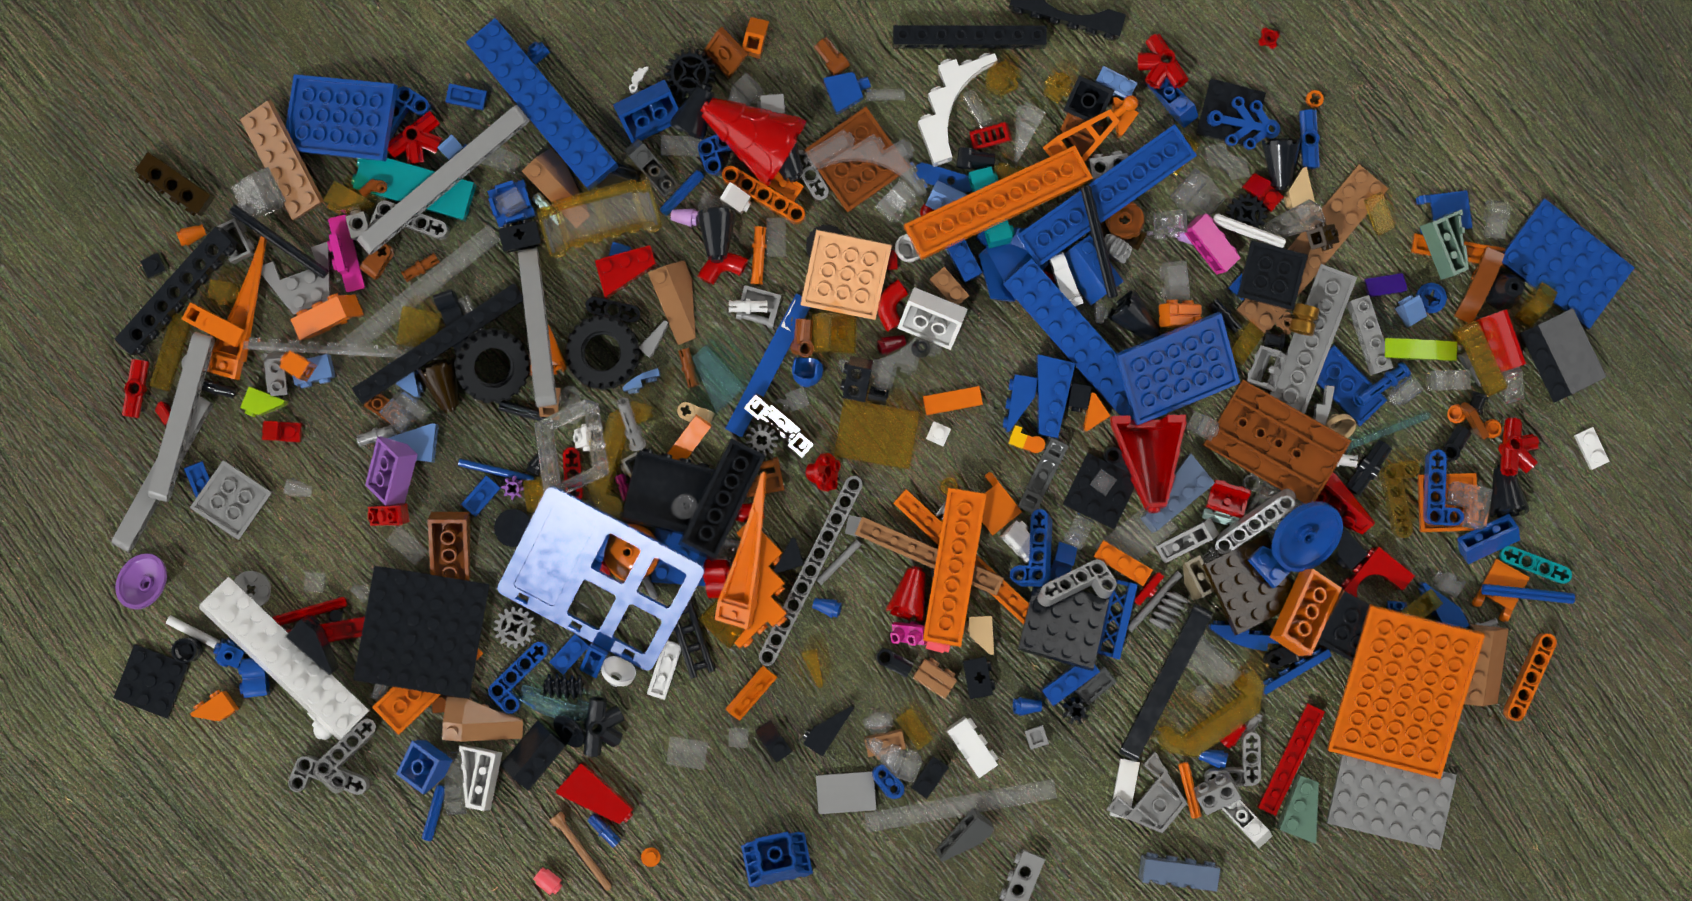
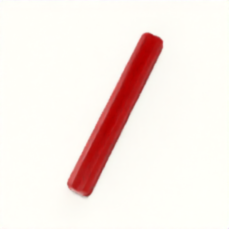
[272,597,347,625]

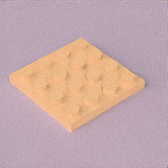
[800,229,892,320]

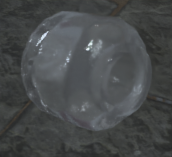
[671,494,697,520]
[864,708,893,735]

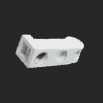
[1049,252,1083,307]

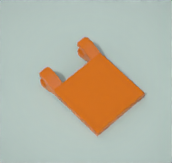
[982,472,1022,536]
[1471,559,1530,622]

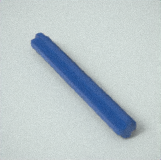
[1481,584,1575,604]

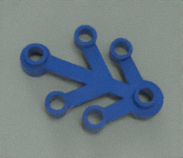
[1207,96,1280,150]

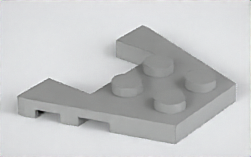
[261,242,331,315]
[1106,752,1187,833]

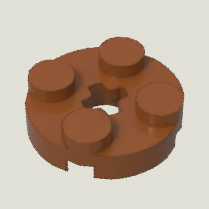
[1106,202,1145,239]

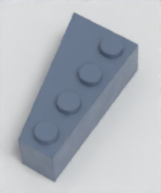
[1140,453,1215,533]
[1138,852,1220,891]

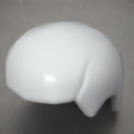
[895,234,920,262]

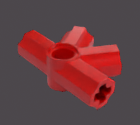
[1138,34,1189,89]
[388,111,442,164]
[1498,418,1539,476]

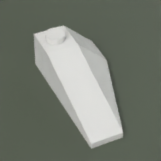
[999,520,1030,564]

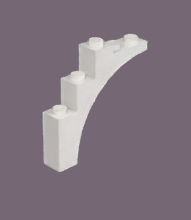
[918,53,997,167]

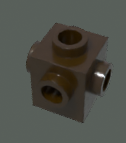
[1306,222,1339,251]

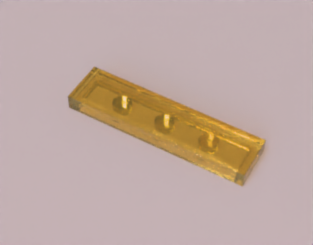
[149,314,190,392]

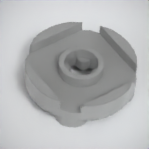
[234,571,271,607]

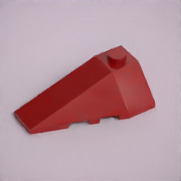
[1296,472,1375,535]

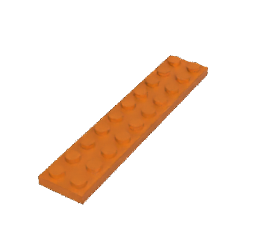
[904,146,1093,260]

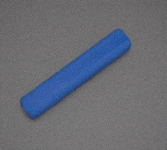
[659,170,704,216]
[422,784,447,841]

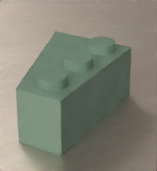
[1420,209,1469,279]
[1276,774,1319,844]

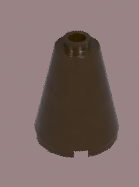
[418,358,459,413]

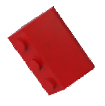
[1475,309,1526,374]

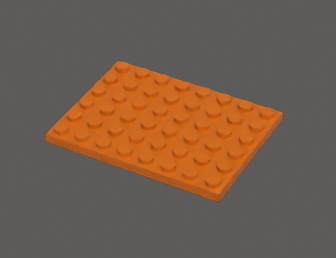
[1327,605,1485,779]

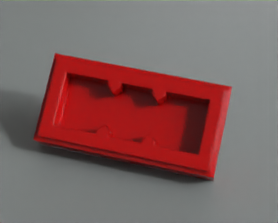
[1134,572,1164,606]

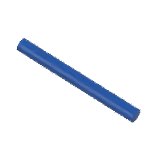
[458,459,535,483]

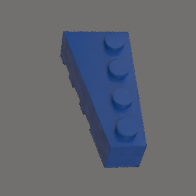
[1036,354,1075,439]

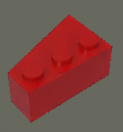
[595,245,657,299]

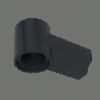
[956,147,995,170]
[1439,424,1472,462]
[1103,446,1130,473]
[875,648,914,678]

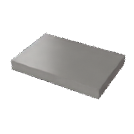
[816,771,876,814]

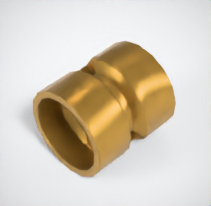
[1289,303,1320,336]

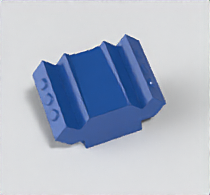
[741,832,813,887]

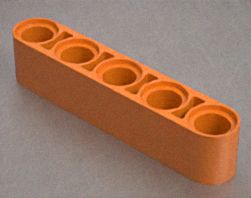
[722,166,805,224]
[1503,633,1557,721]

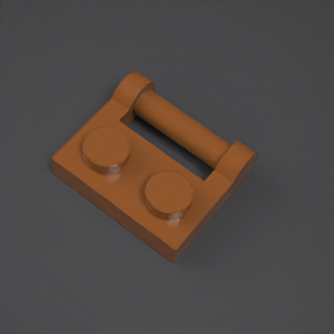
[747,457,785,498]

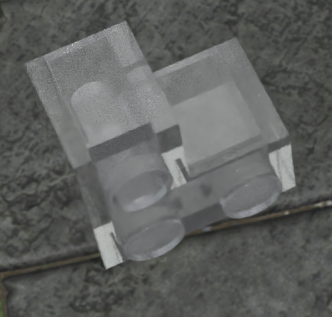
[1446,481,1492,530]

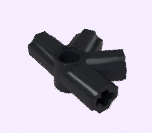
[583,696,624,757]

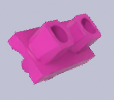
[890,621,927,646]

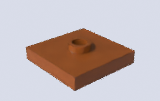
[703,27,748,78]

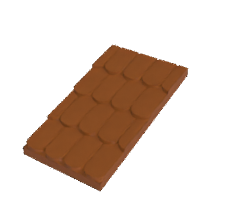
[1202,379,1351,504]

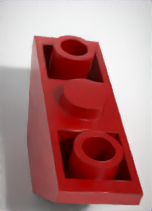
[367,503,410,526]

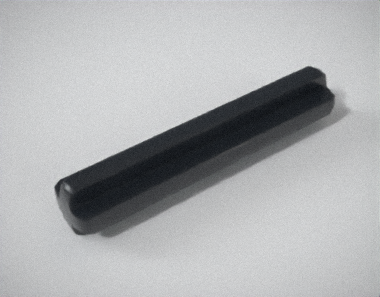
[498,401,555,424]

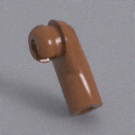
[358,179,387,197]

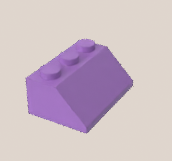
[365,436,418,506]

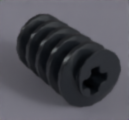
[543,674,584,699]

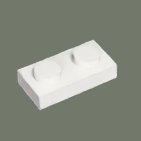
[1574,427,1610,470]

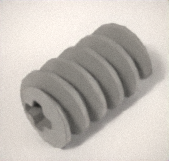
[1149,590,1189,632]

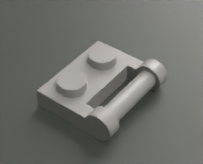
[736,285,782,329]

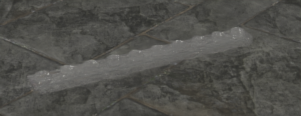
[338,224,501,358]
[243,338,440,360]
[864,779,1057,833]

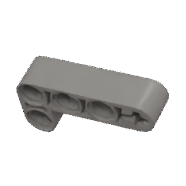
[369,201,450,240]
[1037,559,1117,607]
[315,719,376,793]
[288,755,370,795]

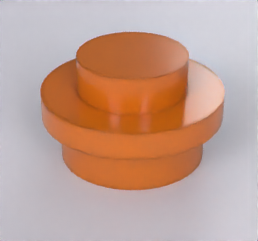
[1447,404,1466,424]
[1484,419,1502,438]
[641,847,661,867]

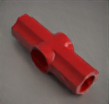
[122,359,149,418]

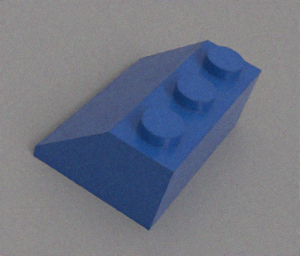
[613,80,679,143]
[1064,235,1124,306]

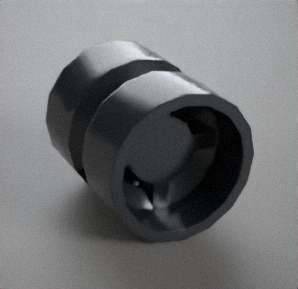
[171,637,203,663]

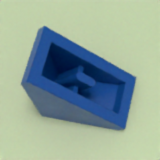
[579,643,610,678]

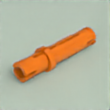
[751,226,767,285]

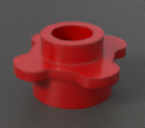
[1258,28,1280,49]

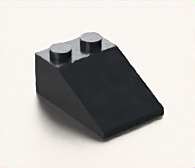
[286,615,339,675]

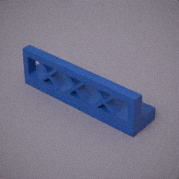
[1097,579,1138,660]

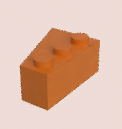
[291,293,364,340]

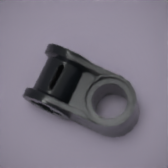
[1263,645,1303,668]

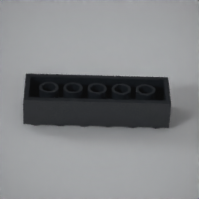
[678,438,766,561]

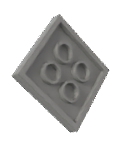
[190,460,272,540]

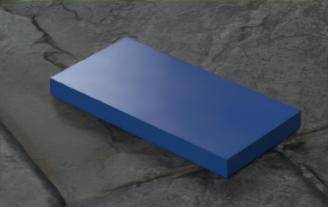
[1317,345,1387,427]

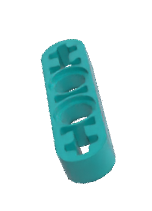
[1499,546,1572,584]

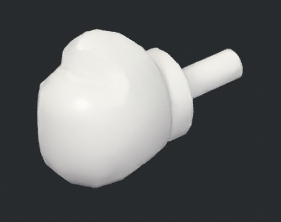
[307,712,332,740]

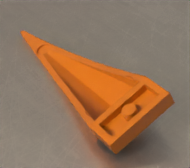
[207,236,267,380]
[715,472,766,630]

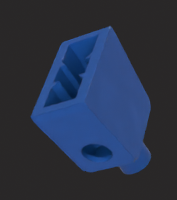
[823,72,871,115]

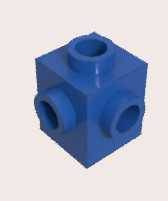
[213,638,245,668]

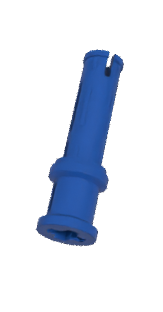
[1356,362,1411,406]

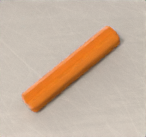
[1178,762,1202,819]

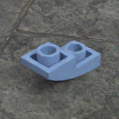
[623,368,661,394]

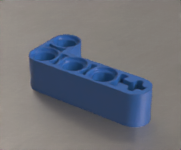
[389,87,431,141]
[698,134,731,176]
[1423,449,1464,526]
[1010,509,1052,587]
[488,641,550,714]

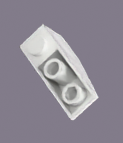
[1221,800,1273,849]

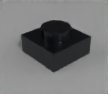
[140,253,167,279]
[867,386,889,405]

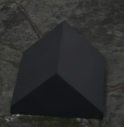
[1063,75,1114,126]
[774,537,804,573]

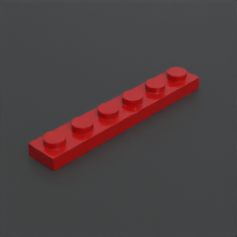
[1257,703,1325,816]

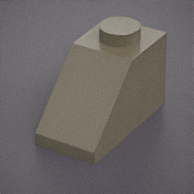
[1183,555,1214,601]

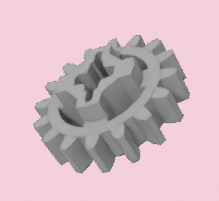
[494,607,536,649]

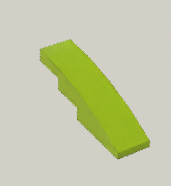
[1385,338,1457,361]

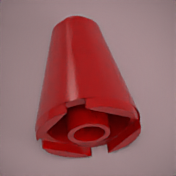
[886,566,926,621]

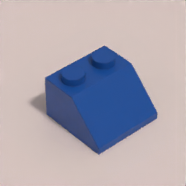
[396,740,453,794]

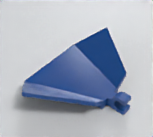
[976,228,1050,302]

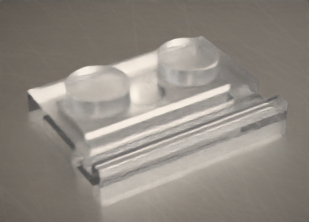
[666,736,709,770]

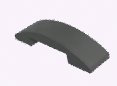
[1018,437,1069,513]

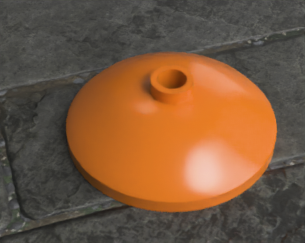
[604,524,659,581]

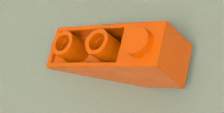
[182,302,245,348]

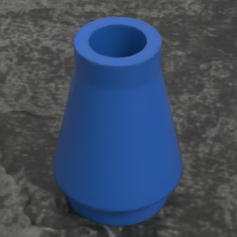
[812,597,842,618]
[1013,697,1042,716]
[1199,749,1228,769]

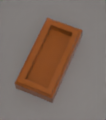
[1460,402,1489,440]

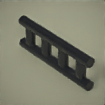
[668,598,716,679]

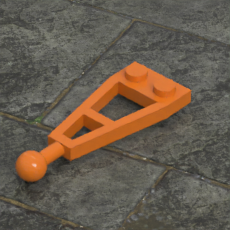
[1043,95,1138,162]

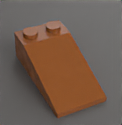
[428,512,470,581]

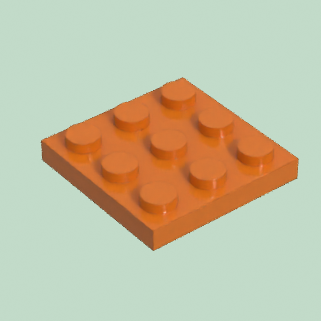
[1417,473,1479,532]

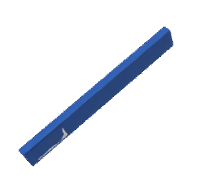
[725,293,811,438]

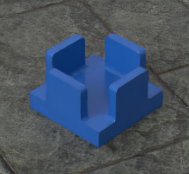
[487,179,536,228]

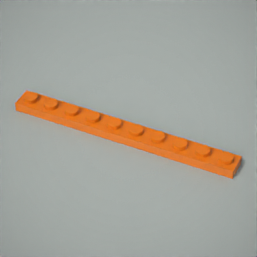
[893,489,1029,625]

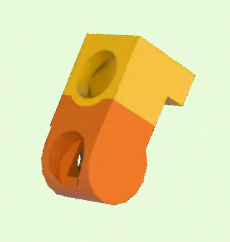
[1008,425,1045,453]

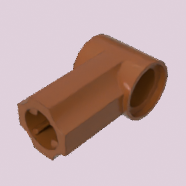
[814,37,851,76]
[790,318,814,357]

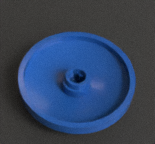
[1272,501,1343,572]

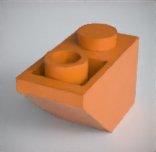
[742,17,769,59]
[190,690,239,721]

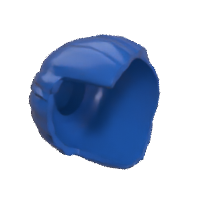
[792,357,823,387]

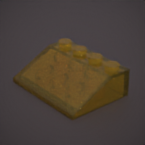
[834,399,920,469]

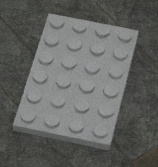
[1326,754,1457,850]

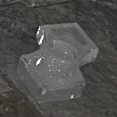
[1204,143,1250,181]

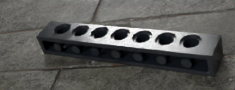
[893,25,1047,49]
[115,227,238,355]

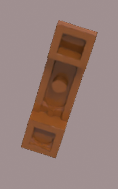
[1453,246,1505,324]

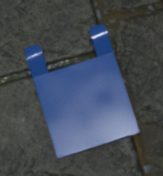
[1416,191,1472,235]

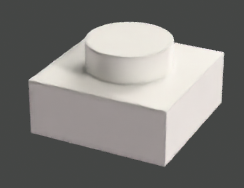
[926,421,951,446]

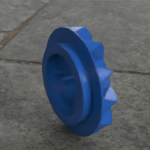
[1416,283,1447,313]

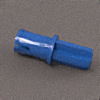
[588,813,621,848]

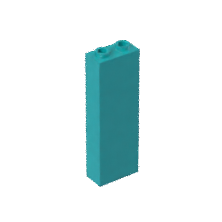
[351,158,476,222]

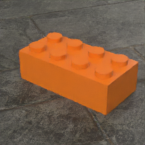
[1270,569,1342,656]

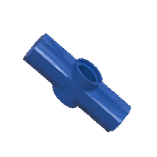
[1299,109,1320,169]

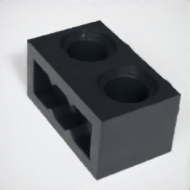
[840,356,873,402]

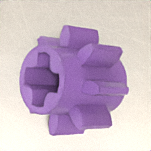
[501,475,526,500]

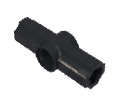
[1346,440,1392,496]

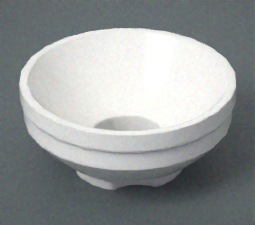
[601,656,636,687]

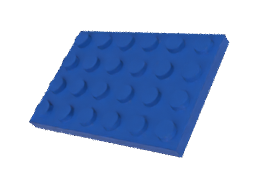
[286,74,398,162]
[1502,198,1635,329]
[1115,312,1240,425]

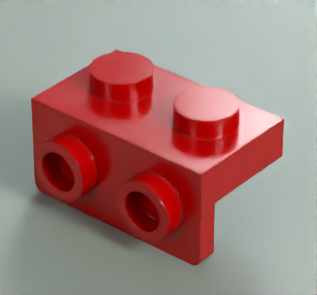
[1206,480,1251,518]

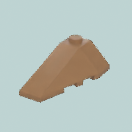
[522,148,591,229]
[648,260,696,345]
[442,696,524,742]

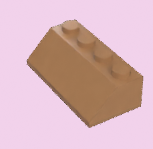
[1464,624,1509,706]

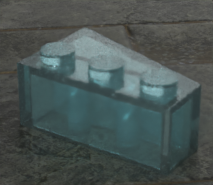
[692,345,746,414]

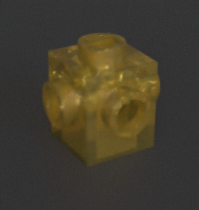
[1043,72,1073,104]

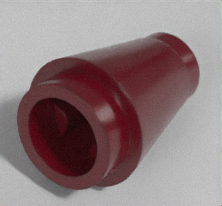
[876,335,906,356]

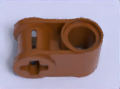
[360,244,394,280]

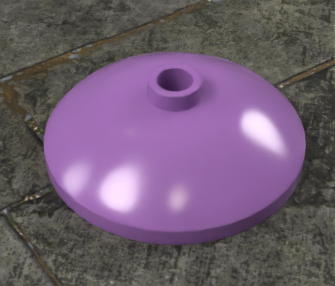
[115,554,167,609]

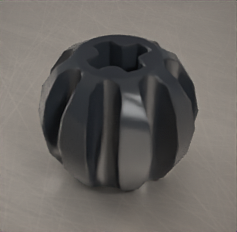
[1061,697,1090,726]

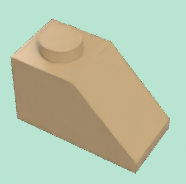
[1284,167,1315,212]
[965,615,994,655]

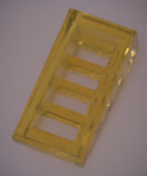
[801,649,823,688]

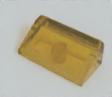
[1231,322,1264,365]

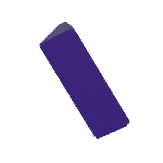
[1364,273,1408,297]

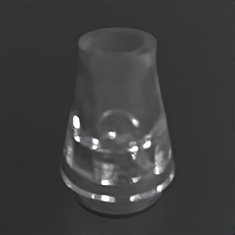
[283,478,313,497]

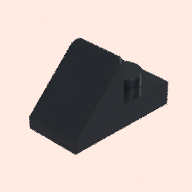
[755,720,792,763]

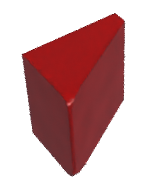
[155,401,171,425]

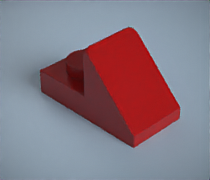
[1242,173,1284,212]
[262,421,302,443]

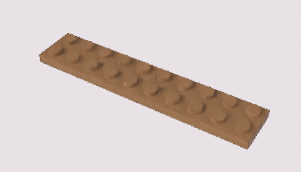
[1236,164,1388,334]

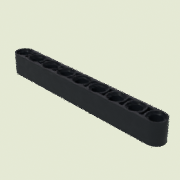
[1119,603,1213,762]

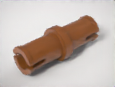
[401,252,440,283]
[678,348,700,388]

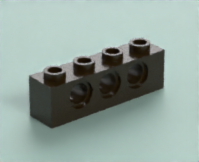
[134,152,215,216]

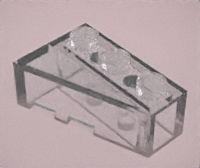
[1186,635,1242,688]

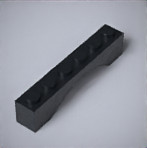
[1008,0,1126,41]

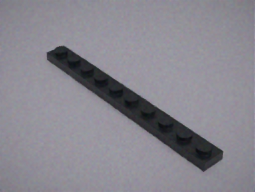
[351,284,523,405]

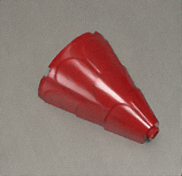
[700,98,807,187]
[1110,415,1186,513]

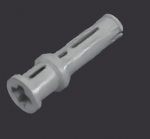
[617,397,646,451]

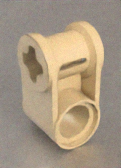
[677,402,715,424]

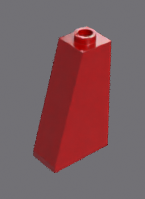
[555,762,634,824]

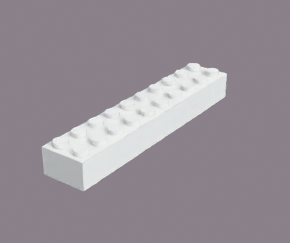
[199,577,369,741]

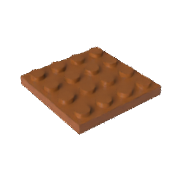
[804,107,910,213]

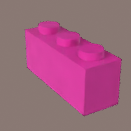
[1182,213,1241,275]

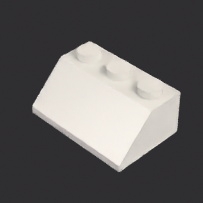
[898,287,968,350]

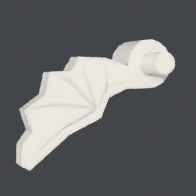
[629,67,649,94]

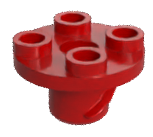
[805,453,841,491]

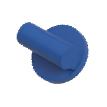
[527,42,550,65]

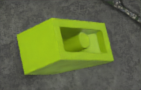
[240,386,288,417]

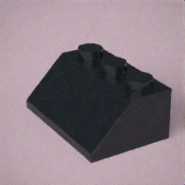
[501,720,568,791]

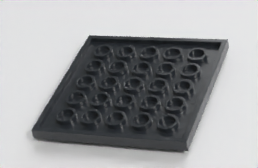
[353,565,490,699]

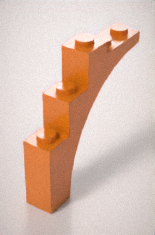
[734,523,788,648]

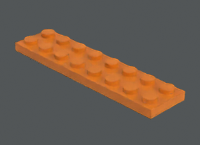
[923,487,987,647]

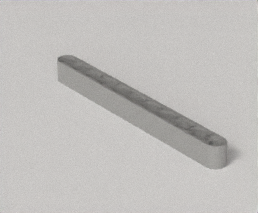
[357,105,530,255]
[759,476,862,666]

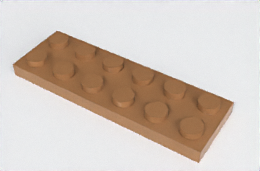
[240,100,324,220]

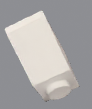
[720,182,752,215]

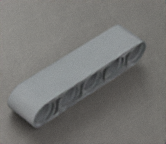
[1215,489,1296,554]

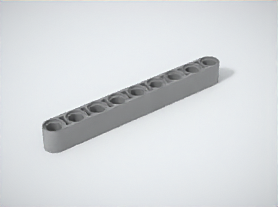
[518,247,557,407]
[148,332,215,502]
[111,397,213,553]

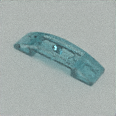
[520,684,589,721]

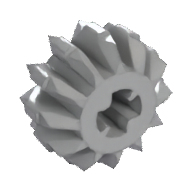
[1104,234,1133,263]
[746,424,778,457]

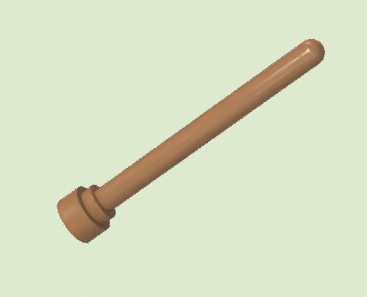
[549,811,612,891]

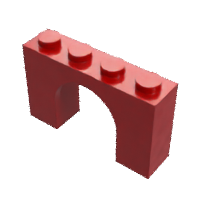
[1336,547,1415,602]

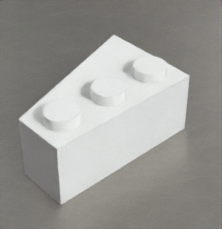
[946,716,998,778]

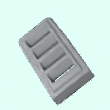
[639,320,669,359]

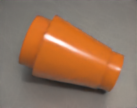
[176,225,207,246]

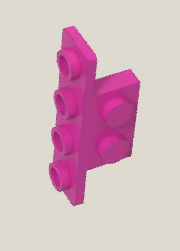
[327,215,365,293]

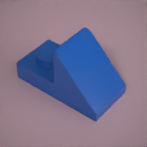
[1050,542,1077,580]

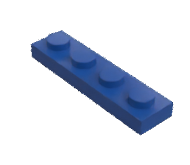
[1259,647,1332,695]

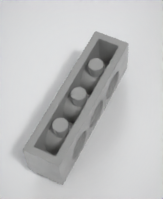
[1347,295,1393,375]
[999,848,1045,901]

